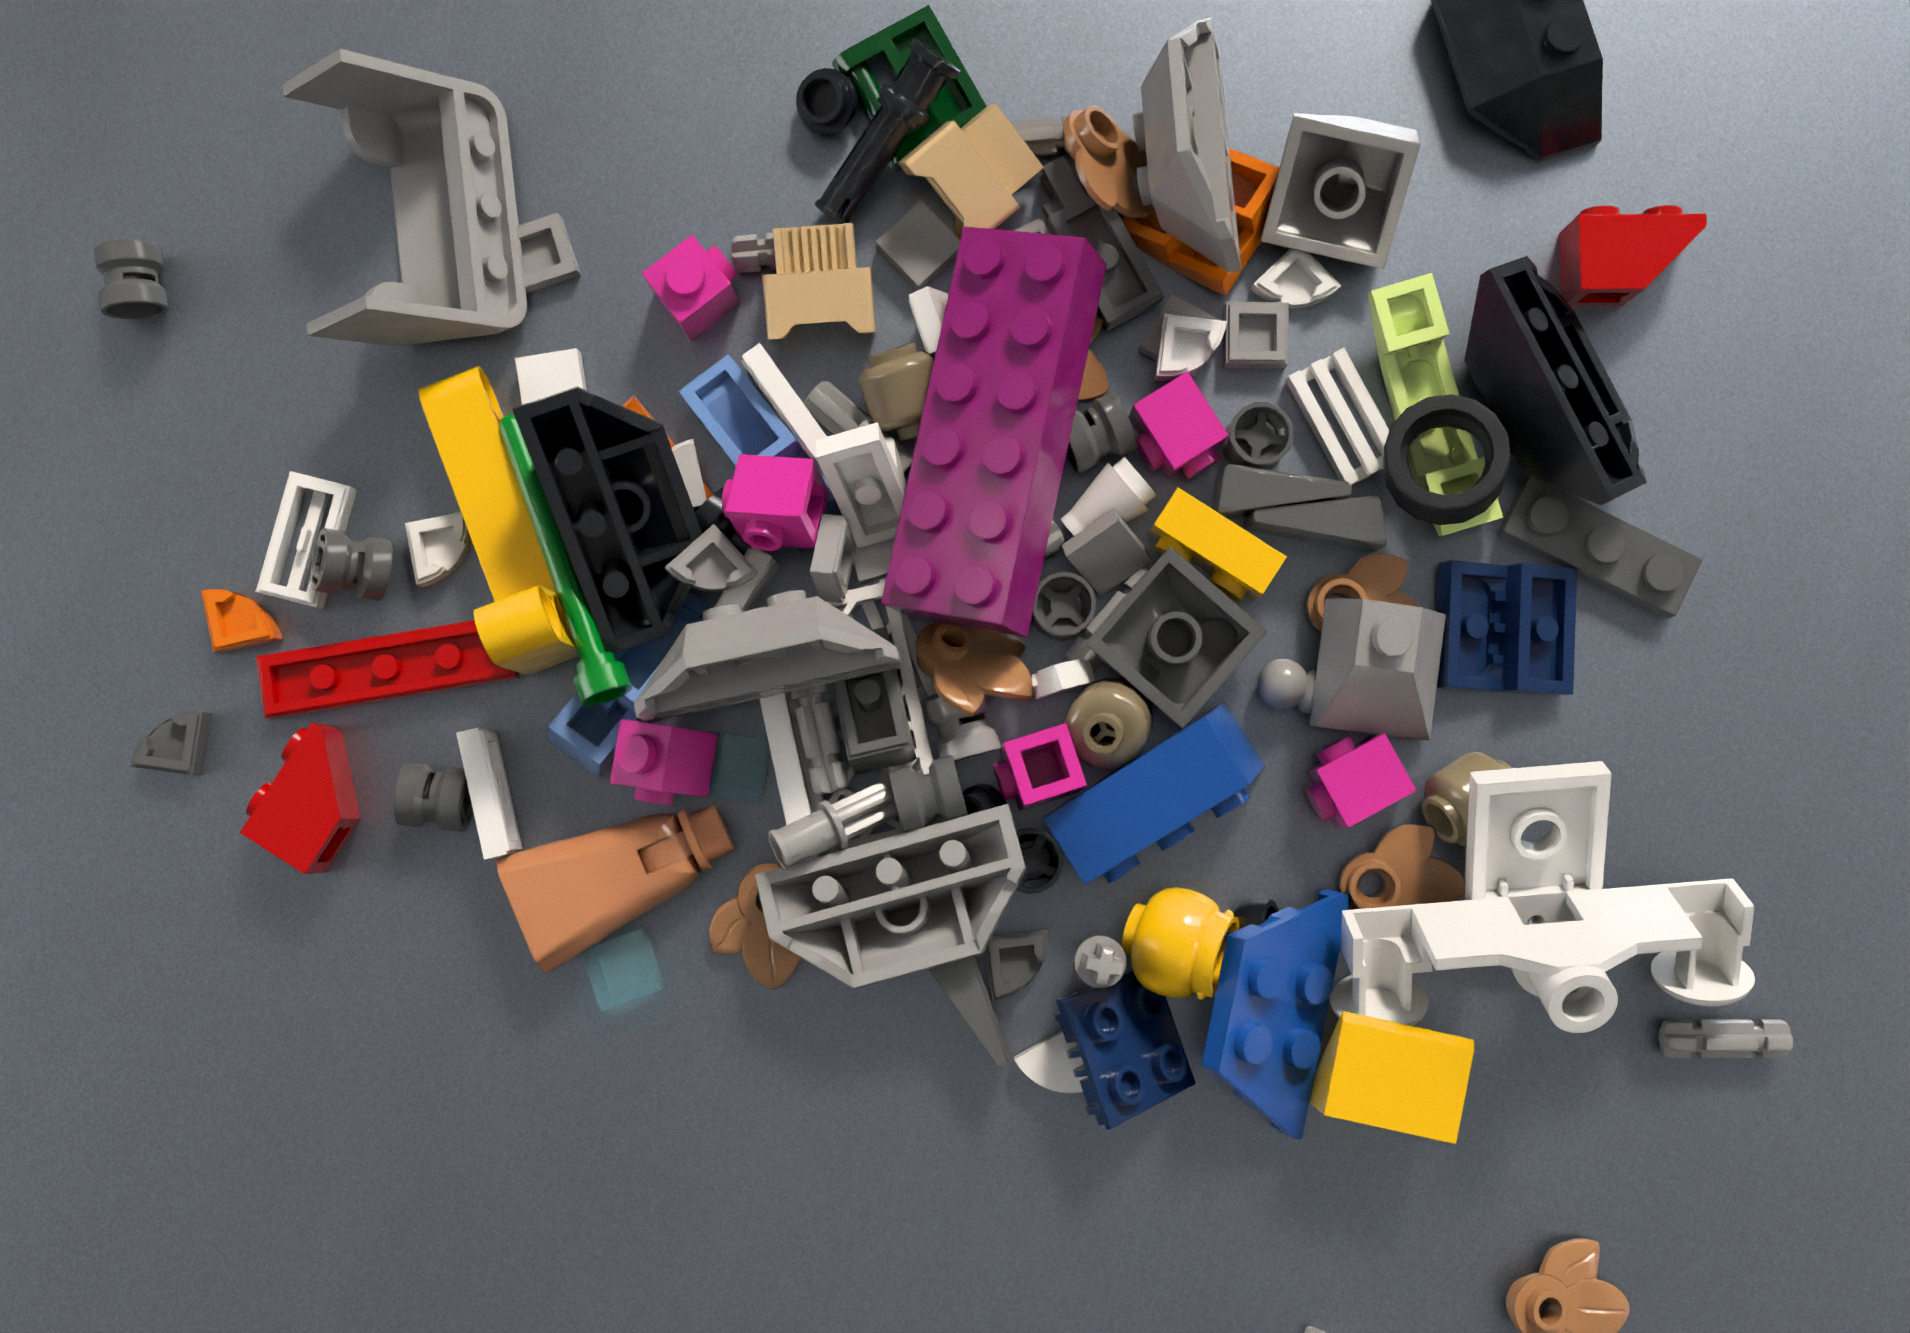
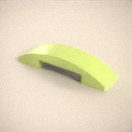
[1368,273,1503,536]

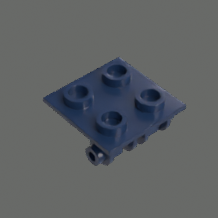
[1054,970,1196,1130]

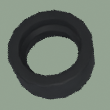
[1383,394,1511,525]

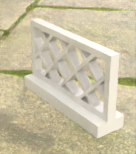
[742,582,945,861]

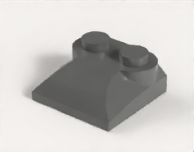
[1085,547,1267,730]

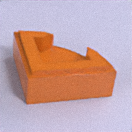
[201,589,283,654]

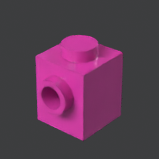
[642,234,740,341]
[1128,371,1229,480]
[722,454,830,551]
[610,719,718,806]
[993,723,1087,811]
[1305,733,1417,828]

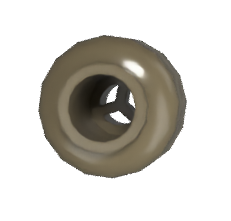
[858,342,935,441]
[1065,678,1153,769]
[1422,752,1512,846]

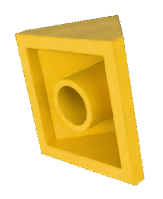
[1309,1011,1474,1144]

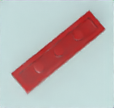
[256,620,520,720]

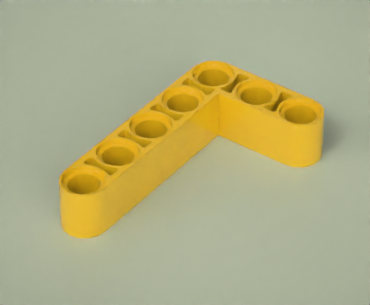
[418,366,578,675]

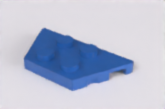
[1201,889,1351,1139]

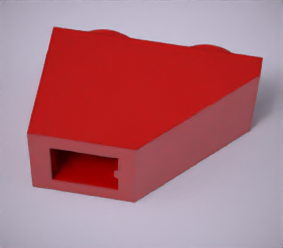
[1559,205,1707,306]
[240,722,361,874]

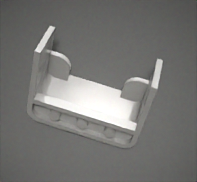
[283,49,527,346]

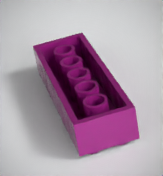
[881,226,1107,637]

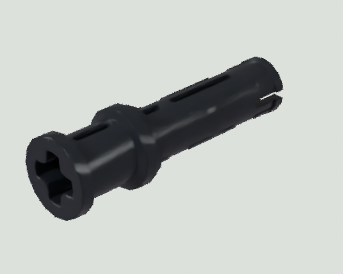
[815,38,961,224]

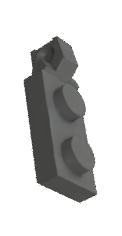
[1039,155,1164,331]

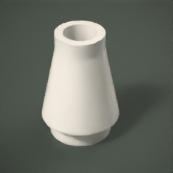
[1061,457,1156,536]

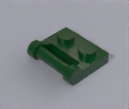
[832,5,987,172]

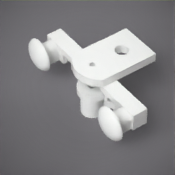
[1329,761,1755,1033]

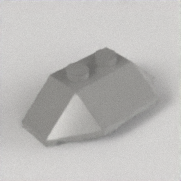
[1133,17,1242,272]
[634,590,903,723]
[755,804,1026,989]

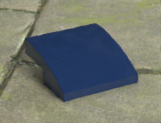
[1437,560,1577,695]

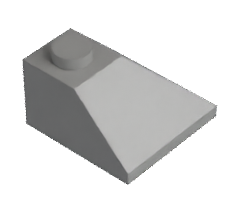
[1261,113,1421,269]
[1310,598,1446,741]

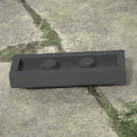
[1497,476,1702,619]

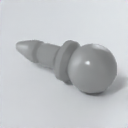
[1257,659,1317,714]

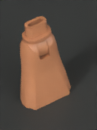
[496,804,735,974]

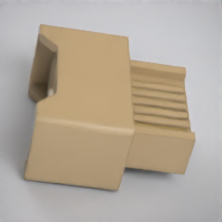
[898,103,1044,240]
[762,223,876,340]

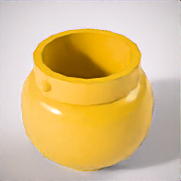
[1122,887,1239,1000]

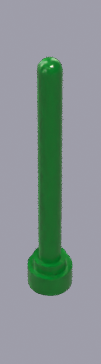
[499,414,632,707]

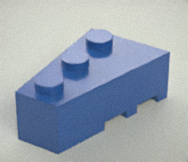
[1043,702,1265,885]

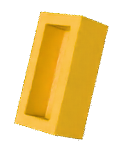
[1148,488,1287,602]

